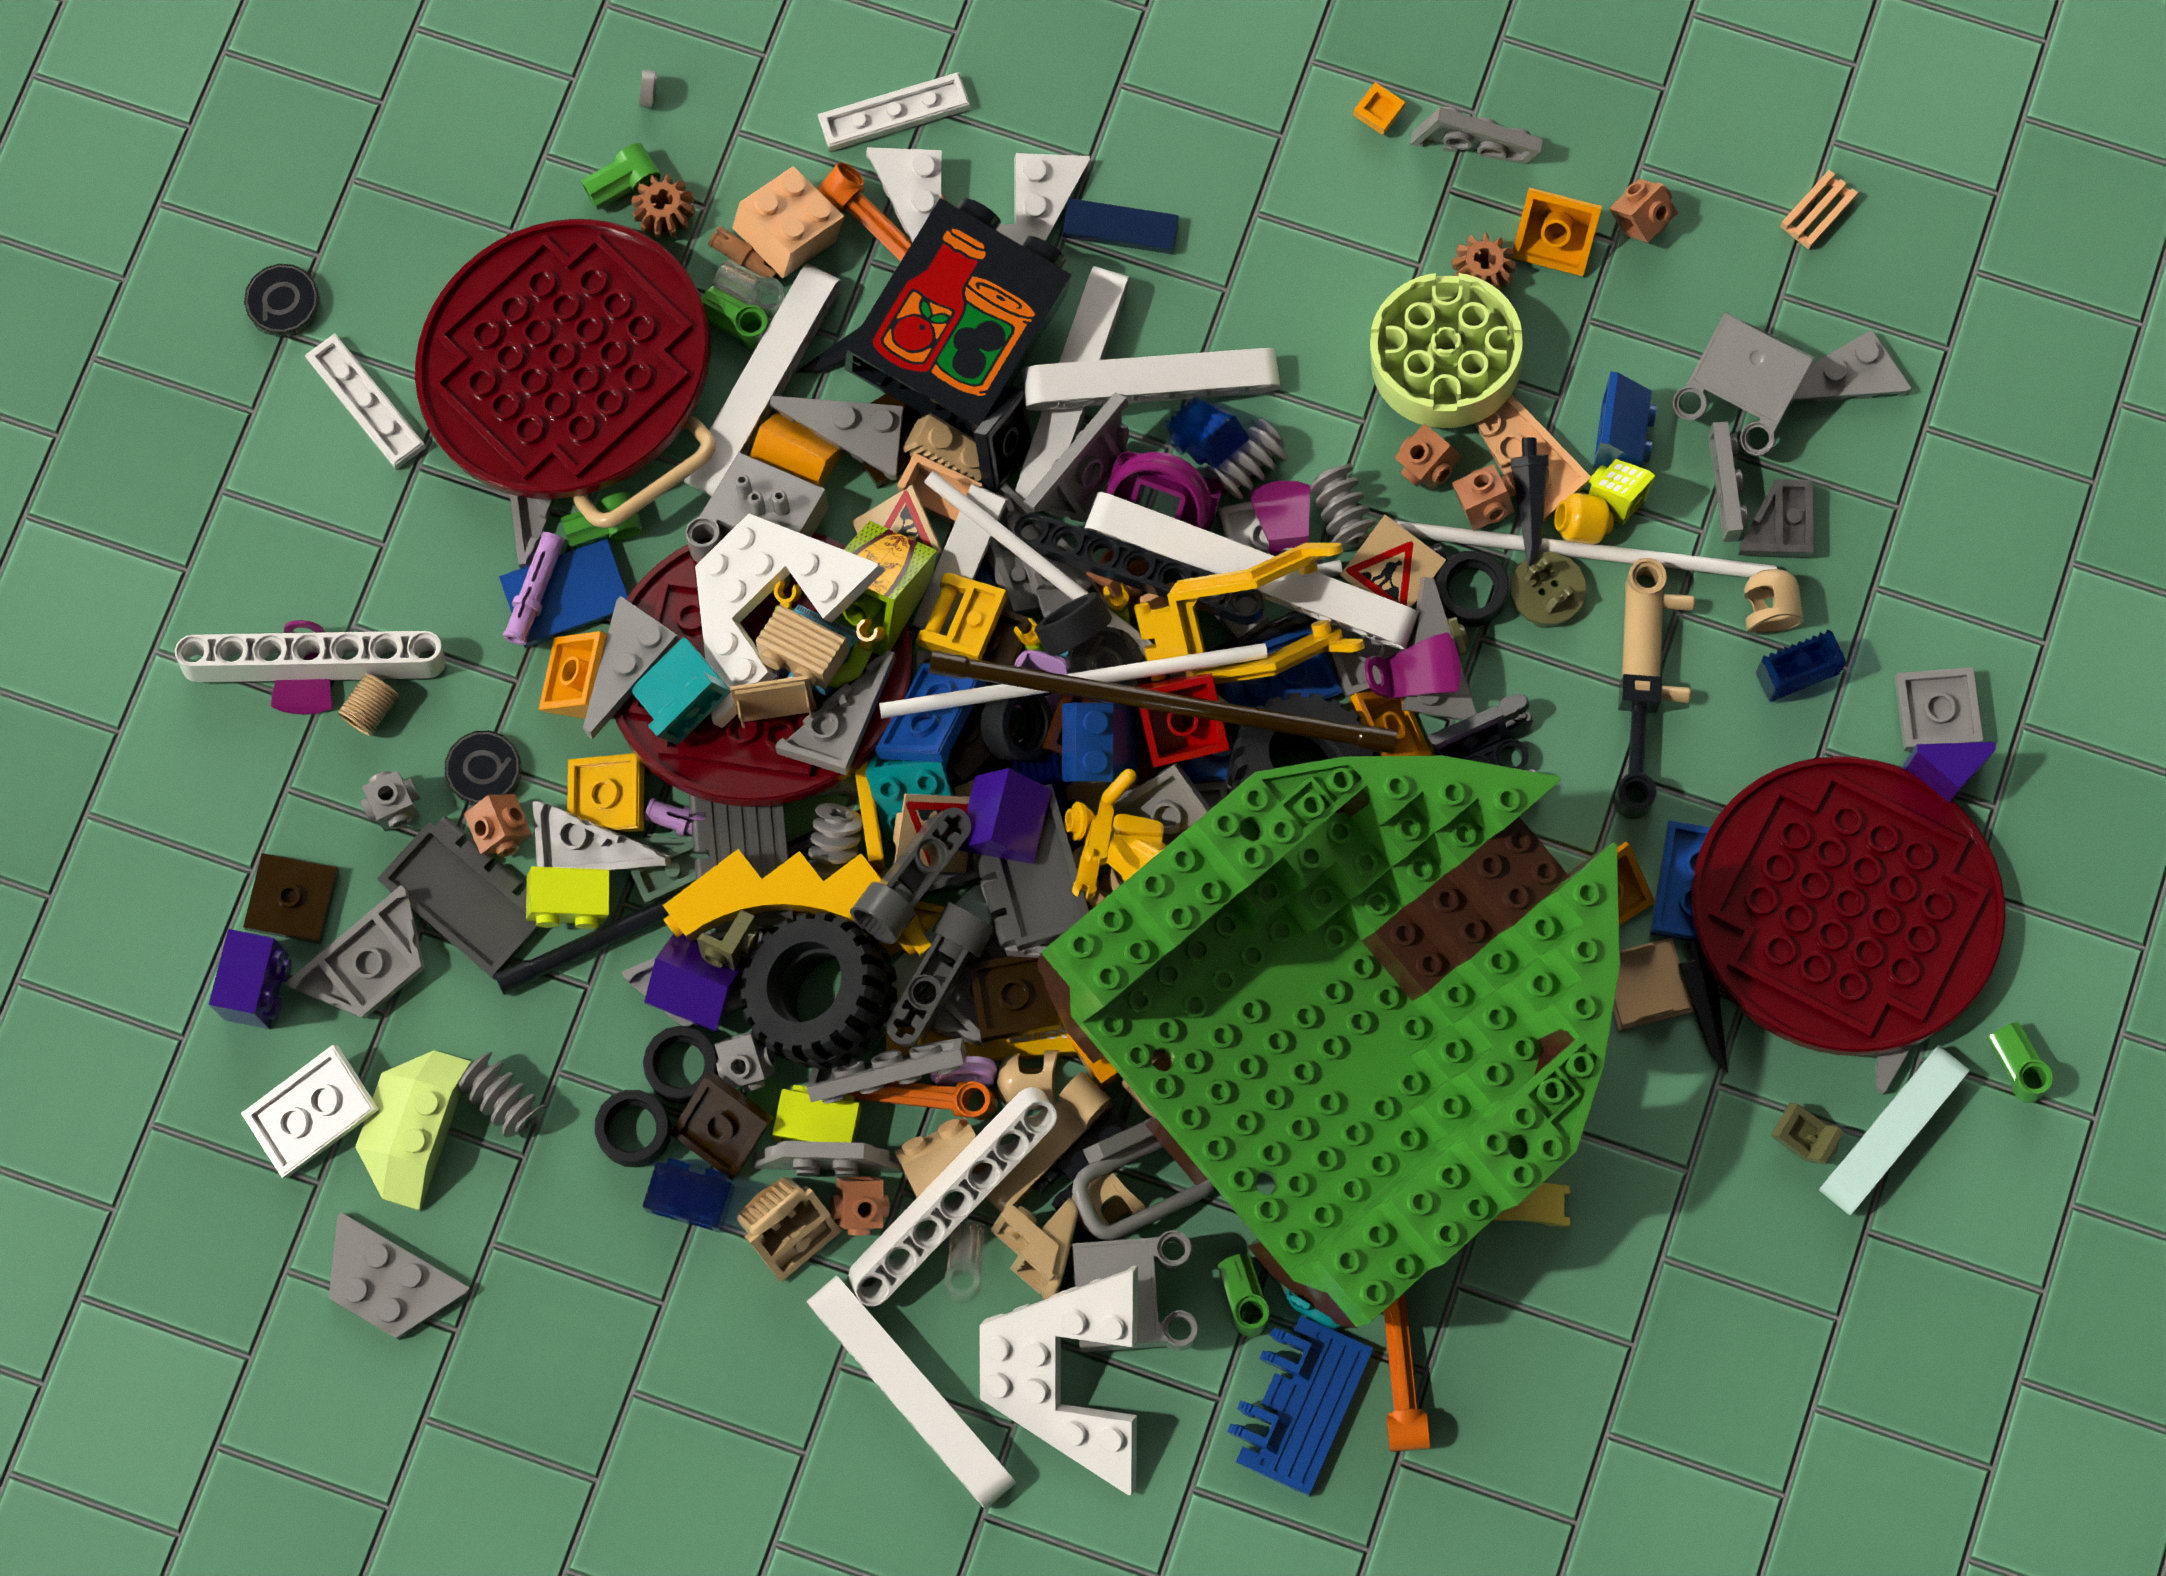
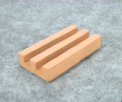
[1780,170,1858,250]

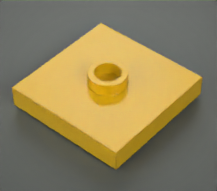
[567,753,645,833]

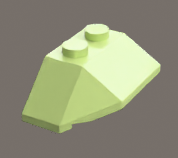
[356,1050,472,1211]

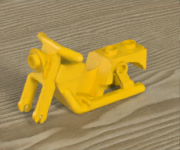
[1064,769,1166,900]

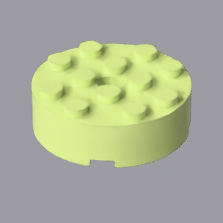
[1370,273,1523,428]

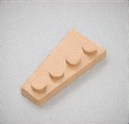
[1474,395,1591,523]

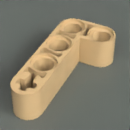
[985,1072,1112,1213]

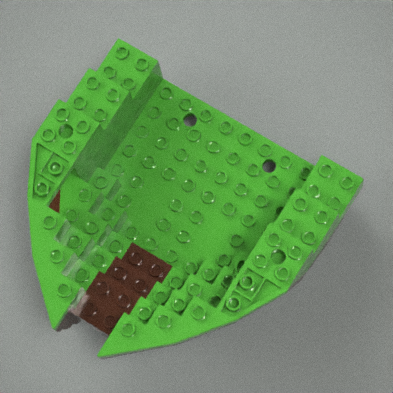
[1038,755,1620,1328]

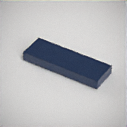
[1062,198,1179,254]

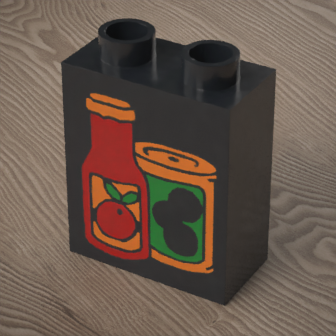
[845,198,1072,439]

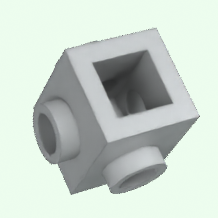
[361,770,420,831]
[714,1031,776,1093]

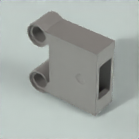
[1672,312,1815,456]
[685,452,829,594]
[1072,1230,1198,1353]

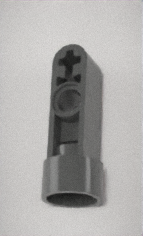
[850,808,971,944]
[887,902,995,1048]

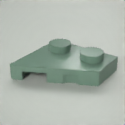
[623,835,709,907]

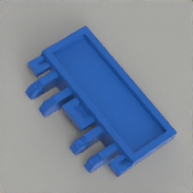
[1227,1315,1373,1497]

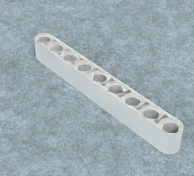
[1084,492,1419,650]

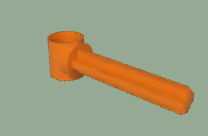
[817,162,912,261]
[847,1081,998,1121]
[1383,1294,1430,1452]

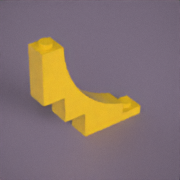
[663,849,931,960]

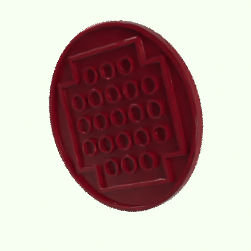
[415,219,711,499]
[613,532,913,807]
[1691,756,2006,1056]

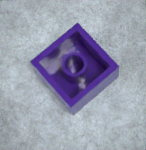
[208,929,292,1030]

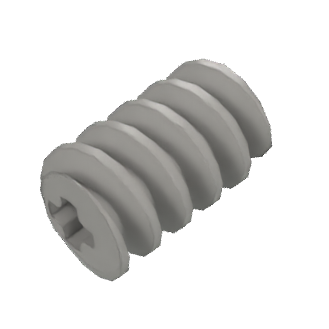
[1204,419,1287,500]
[1310,464,1375,551]
[808,803,863,881]
[458,1052,546,1137]

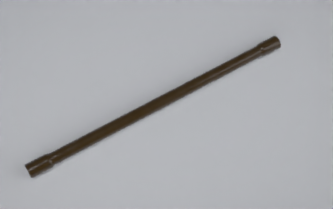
[929,650,1398,754]

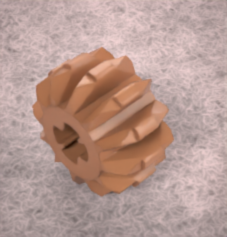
[631,173,695,240]
[1451,232,1516,291]

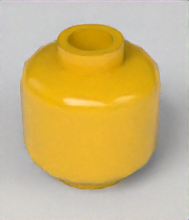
[1554,493,1614,545]

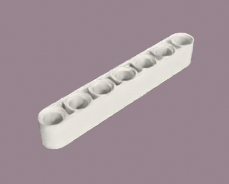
[684,263,842,496]
[1015,266,1130,513]
[1021,348,1280,411]
[175,631,446,682]
[848,1087,1057,1306]
[806,1275,1016,1510]

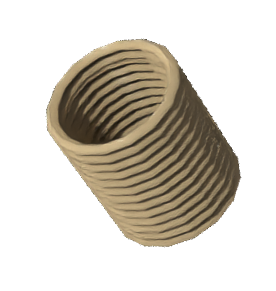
[338,673,399,736]

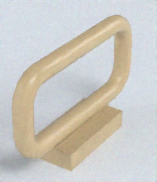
[573,415,716,528]

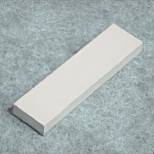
[818,72,970,152]
[305,333,426,470]
[912,484,1008,636]

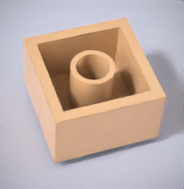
[732,166,844,278]

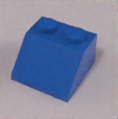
[1593,371,1657,468]
[1062,703,1139,783]

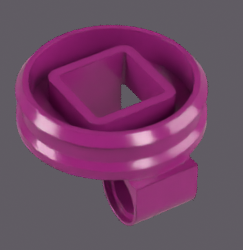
[1106,451,1223,531]

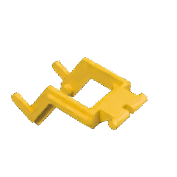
[1134,543,1365,685]

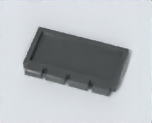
[974,784,1089,952]
[689,794,794,933]
[377,816,541,980]

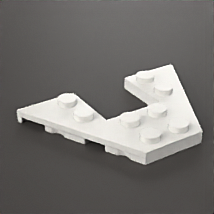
[866,147,1090,245]
[695,514,886,728]
[980,1265,1138,1495]

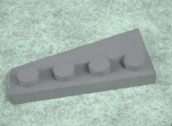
[807,1038,967,1103]

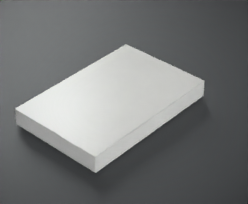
[241,1045,379,1178]

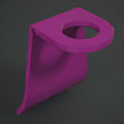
[1249,481,1310,556]
[271,620,333,715]
[1364,632,1461,699]

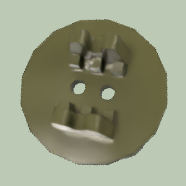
[1510,552,1586,628]

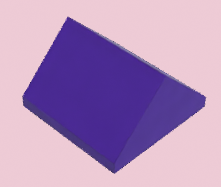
[1903,742,1996,803]
[958,768,1052,864]
[644,933,747,1032]

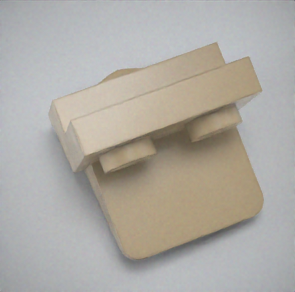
[737,1177,842,1282]
[990,1197,1079,1300]

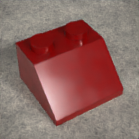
[1136,673,1230,768]

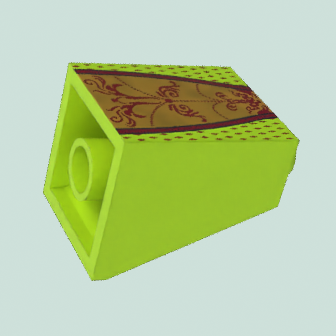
[834,521,937,656]

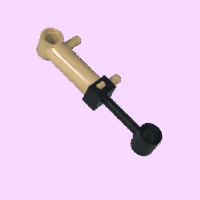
[1614,558,1695,819]

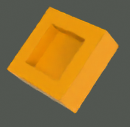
[1353,82,1405,135]

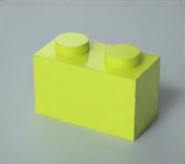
[526,866,609,929]
[772,1085,862,1143]

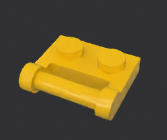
[916,573,1008,660]

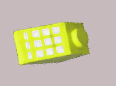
[1588,459,1655,526]

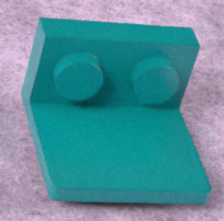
[631,638,731,745]
[866,751,953,840]

